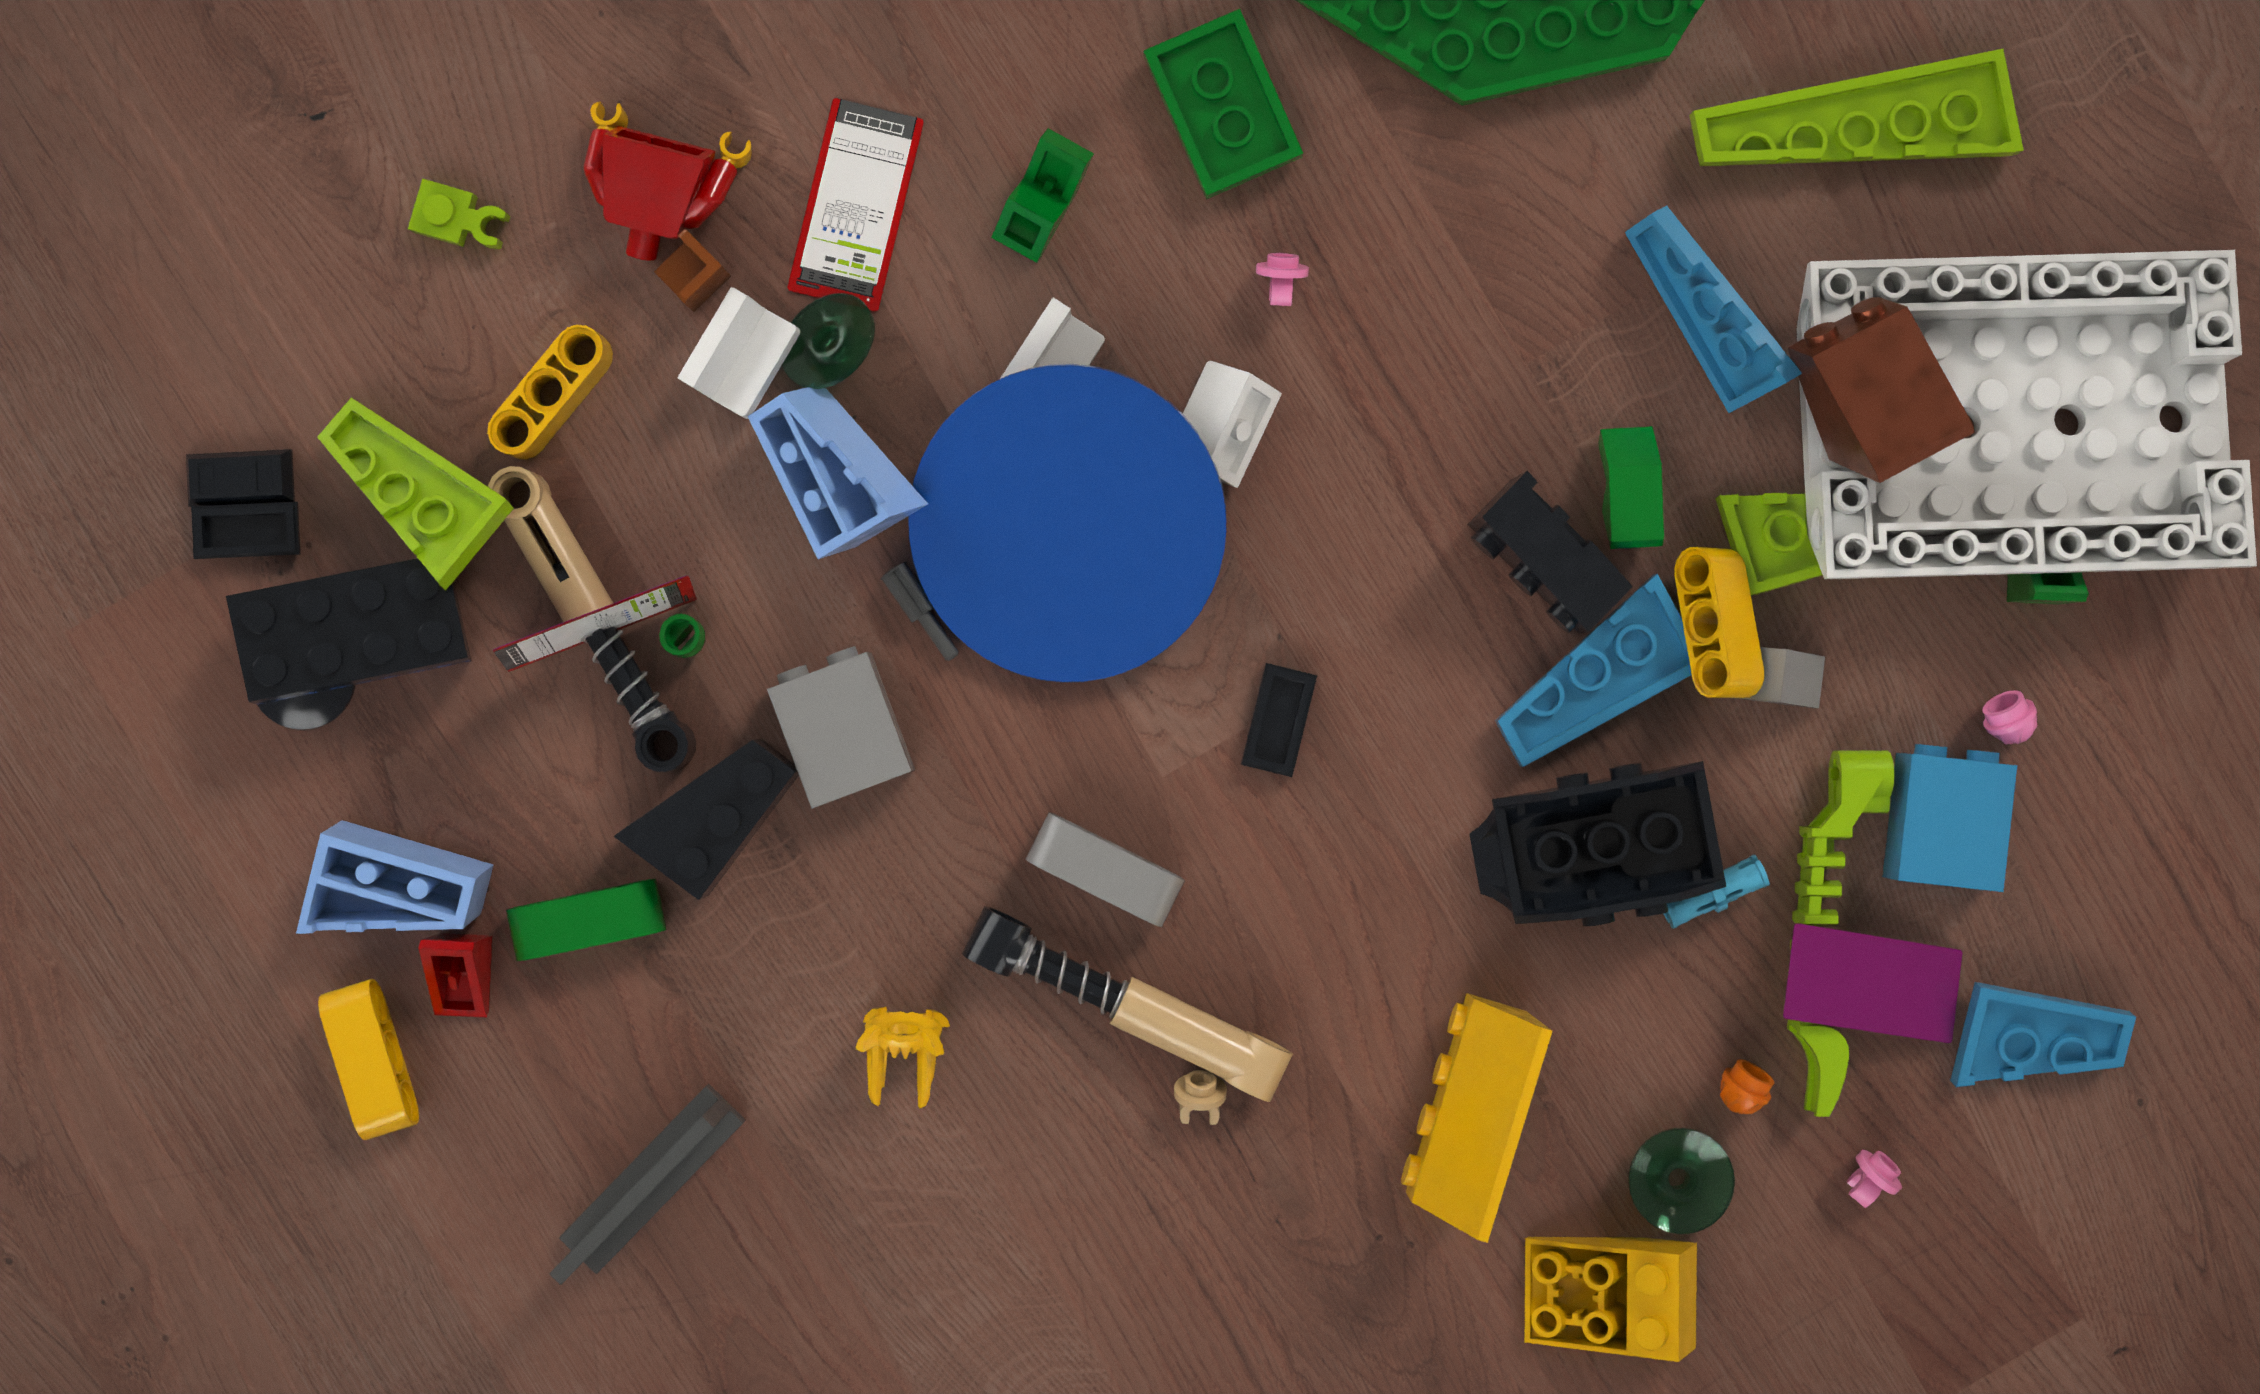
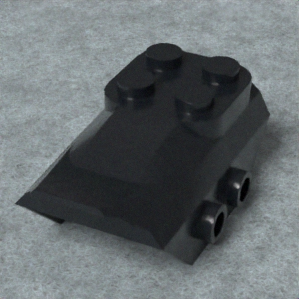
[1469,761,1726,926]

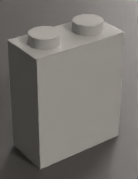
[767,646,915,809]

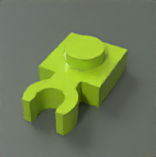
[408,178,510,249]

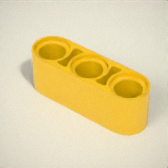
[487,325,613,460]
[1674,547,1764,698]
[318,979,419,1140]

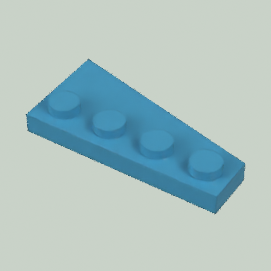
[1625,205,1802,413]
[1495,574,1692,767]

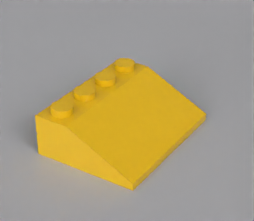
[1401,993,1552,1243]

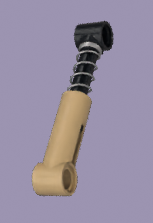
[488,466,696,772]
[962,906,1293,1102]

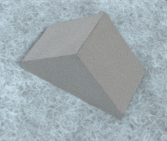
[1735,647,1825,708]

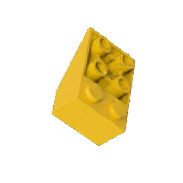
[1524,1237,1697,1362]

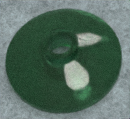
[782,293,875,389]
[1628,1128,1735,1234]

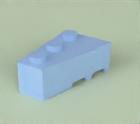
[748,384,928,559]
[296,820,494,934]

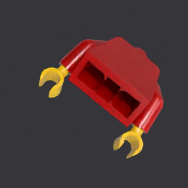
[583,102,752,261]

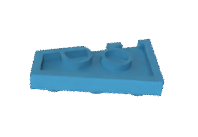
[1950,982,2136,1087]

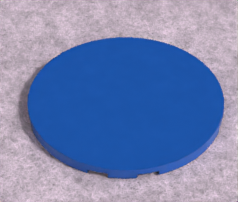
[908,364,1227,682]

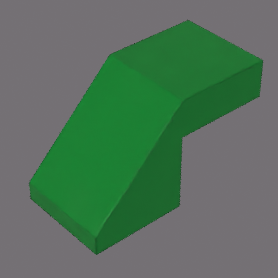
[991,128,1094,263]
[1598,426,1664,549]

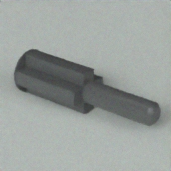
[880,562,959,661]

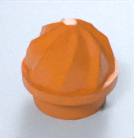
[1720,1059,1774,1114]

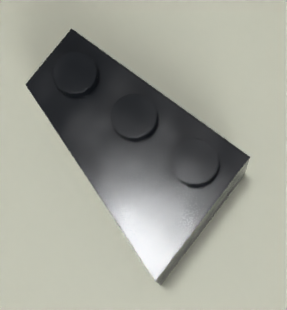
[1467,471,1633,634]
[614,739,799,900]

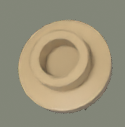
[1174,1070,1227,1125]

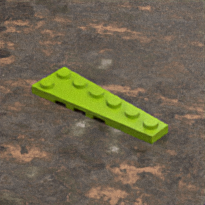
[1689,49,2024,166]

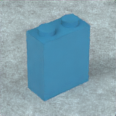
[1882,744,2017,892]

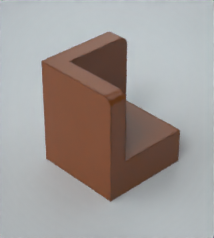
[654,228,731,312]

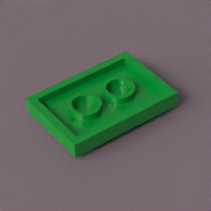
[1143,9,1303,200]

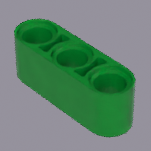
[506,878,667,961]

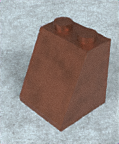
[1787,297,1975,483]

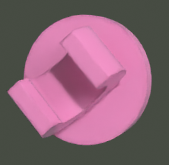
[1256,253,1309,306]
[1847,1150,1902,1208]

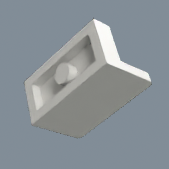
[677,287,800,419]
[1000,297,1105,379]
[1183,361,1282,488]

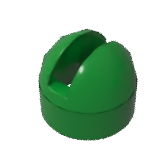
[659,614,706,658]

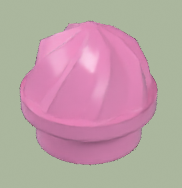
[1982,690,2037,745]

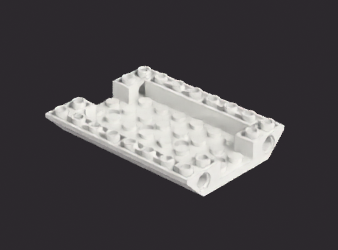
[1796,250,2257,579]

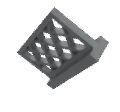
[549,1084,746,1285]

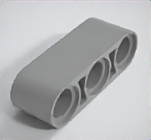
[1026,812,1185,927]

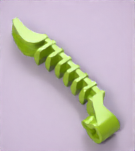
[1787,750,1894,1117]

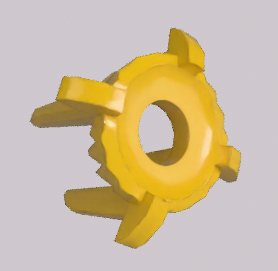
[855,1007,950,1109]

